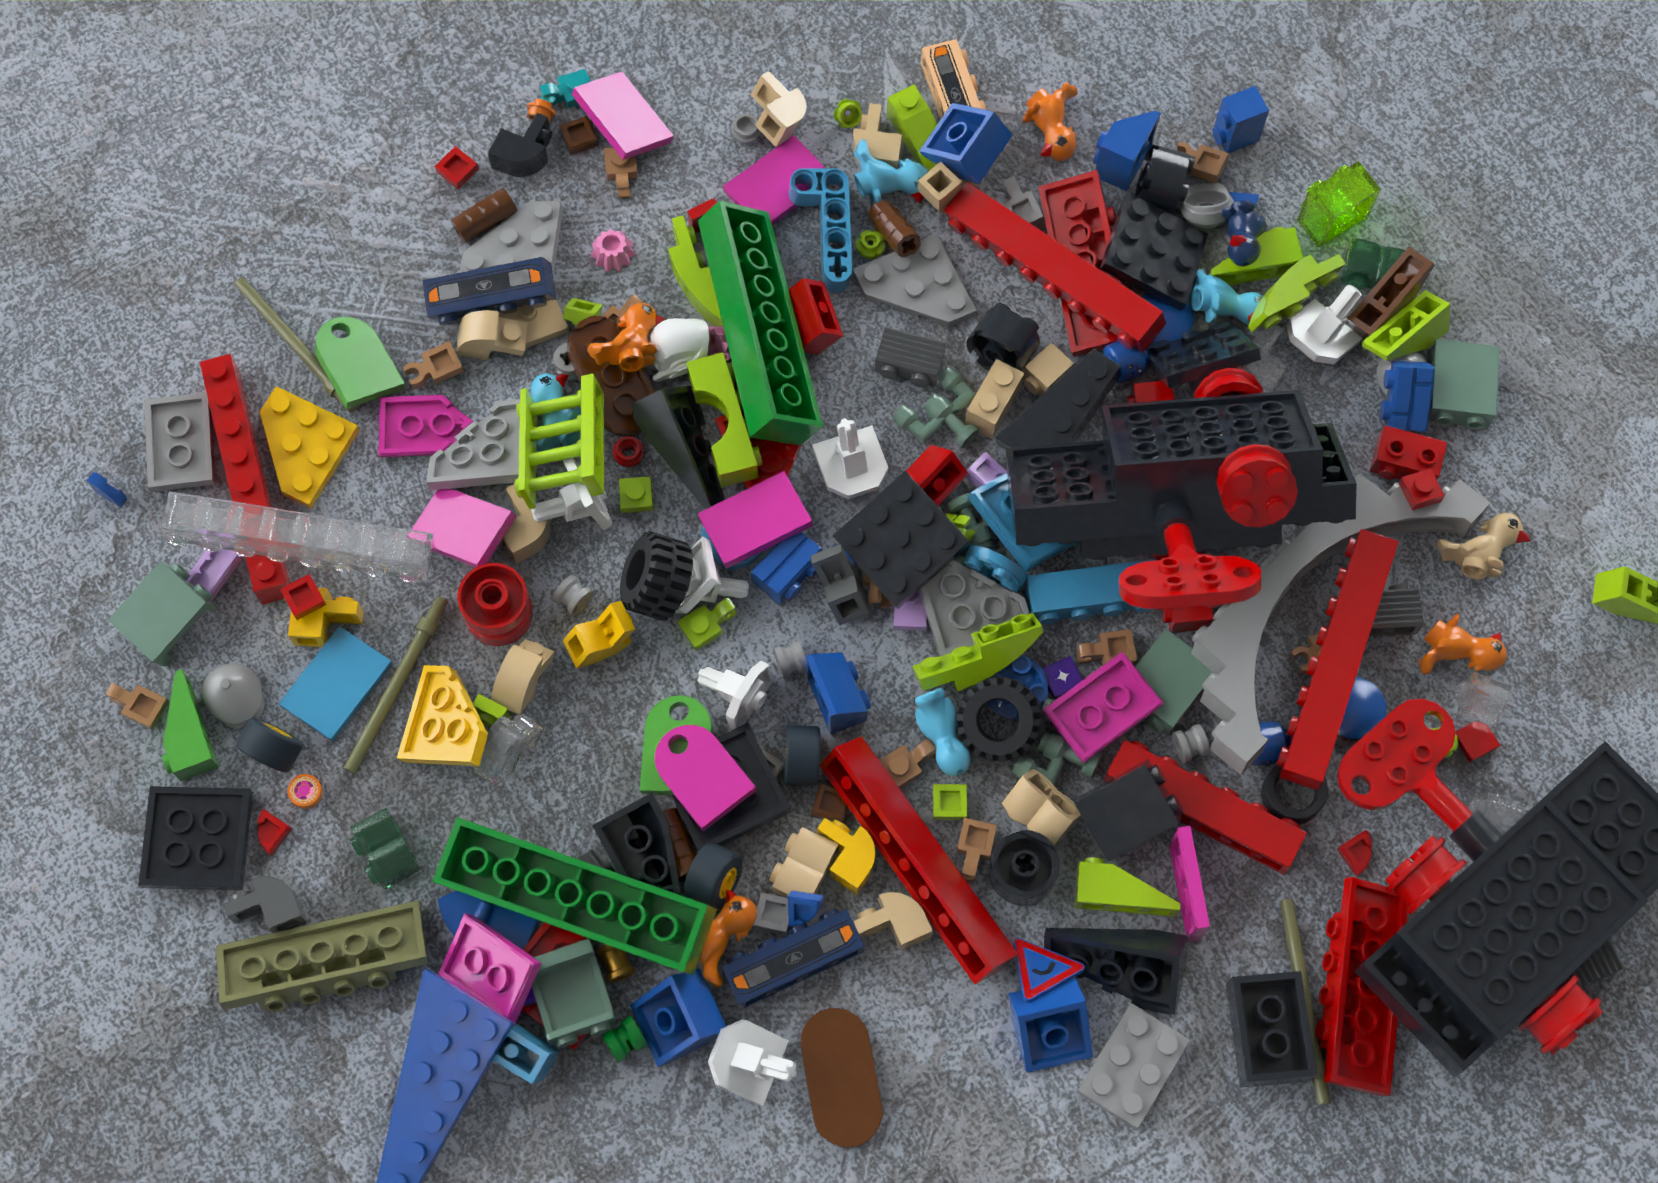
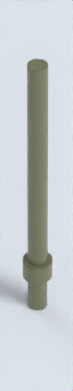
[234,277,359,413]
[343,596,448,774]
[1279,899,1331,1106]

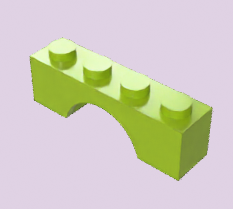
[686,352,762,488]

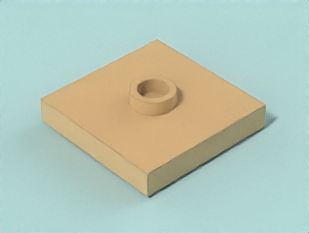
[498,300,569,349]

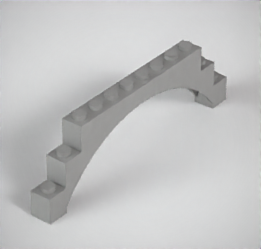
[1191,473,1491,775]

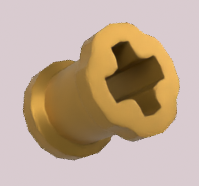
[596,944,636,984]

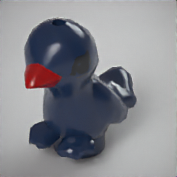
[1221,200,1268,267]

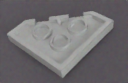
[459,201,563,275]
[852,234,977,327]
[426,399,520,490]
[919,559,1030,657]

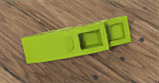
[668,215,723,327]
[1248,254,1346,332]
[912,613,1043,692]

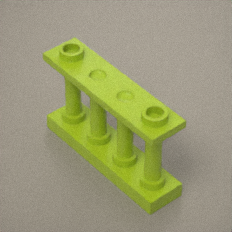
[515,374,604,509]

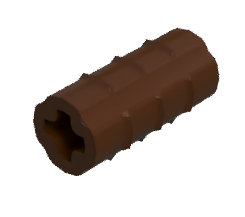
[450,188,518,244]
[868,200,921,257]
[663,808,697,881]

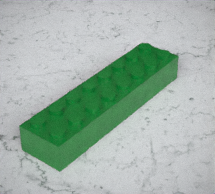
[698,200,823,446]
[432,817,717,976]

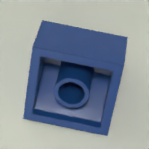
[919,103,1012,184]
[1093,111,1161,192]
[806,652,871,735]
[630,968,726,1067]
[1008,978,1093,1073]

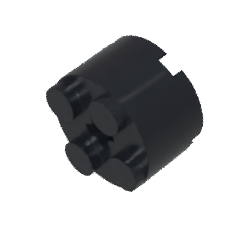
[1135,144,1195,214]
[966,303,1040,372]
[989,830,1060,906]

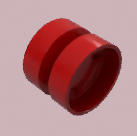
[457,563,533,646]

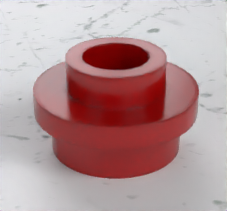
[612,436,645,468]

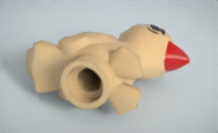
[1437,513,1531,580]

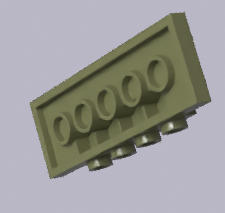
[216,900,429,1012]

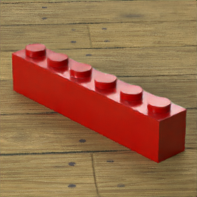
[1103,739,1307,875]

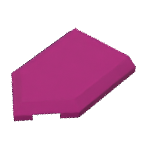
[378,395,473,457]

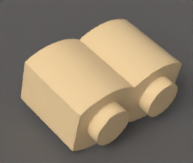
[1002,769,1081,846]
[769,827,839,898]

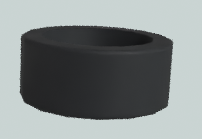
[1261,765,1329,824]

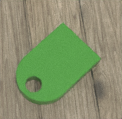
[315,317,405,409]
[640,696,713,795]

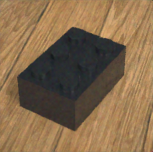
[1226,971,1317,1088]

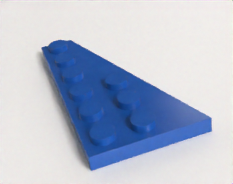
[376,969,514,1183]

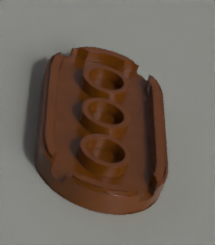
[567,316,655,437]
[800,1008,882,1149]

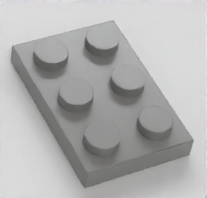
[144,392,215,492]
[1077,1003,1190,1130]

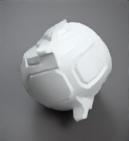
[647,318,709,382]

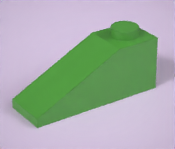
[162,669,219,781]

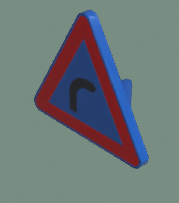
[1013,938,1084,1003]

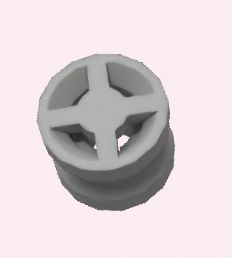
[553,343,579,382]
[553,575,594,616]
[773,640,806,679]
[1172,724,1210,763]

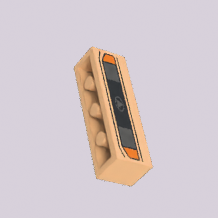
[921,39,986,120]

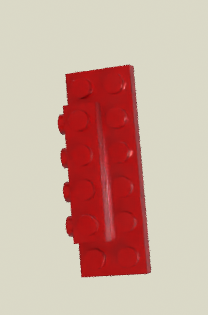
[1038,170,1131,357]
[1315,877,1408,1097]

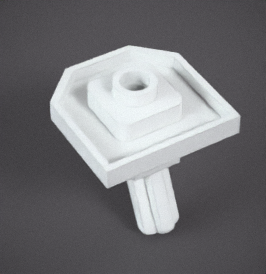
[1286,285,1362,365]
[812,418,888,499]
[531,458,612,530]
[675,536,749,614]
[697,661,773,731]
[708,1020,797,1106]

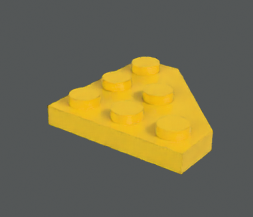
[260,386,360,509]
[397,665,488,766]

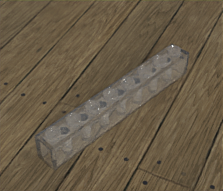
[160,491,434,583]

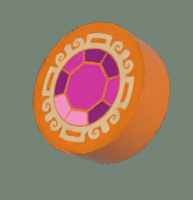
[287,774,323,809]

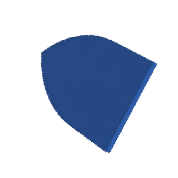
[437,891,539,950]

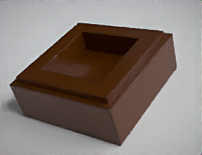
[559,116,599,156]
[811,782,848,824]

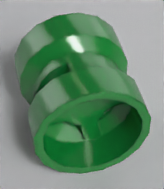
[601,1015,648,1063]

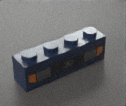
[422,257,556,325]
[722,909,864,1010]

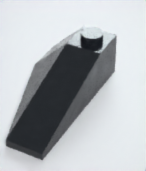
[631,385,725,509]
[592,792,682,896]
[1044,928,1188,1015]

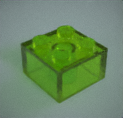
[1297,161,1381,248]

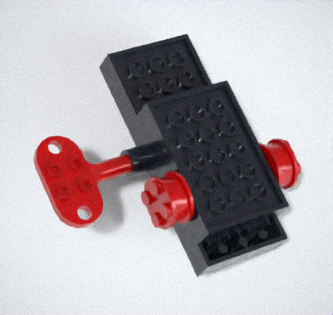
[1005,368,1357,610]
[1337,698,1658,1077]

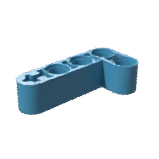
[788,168,852,293]

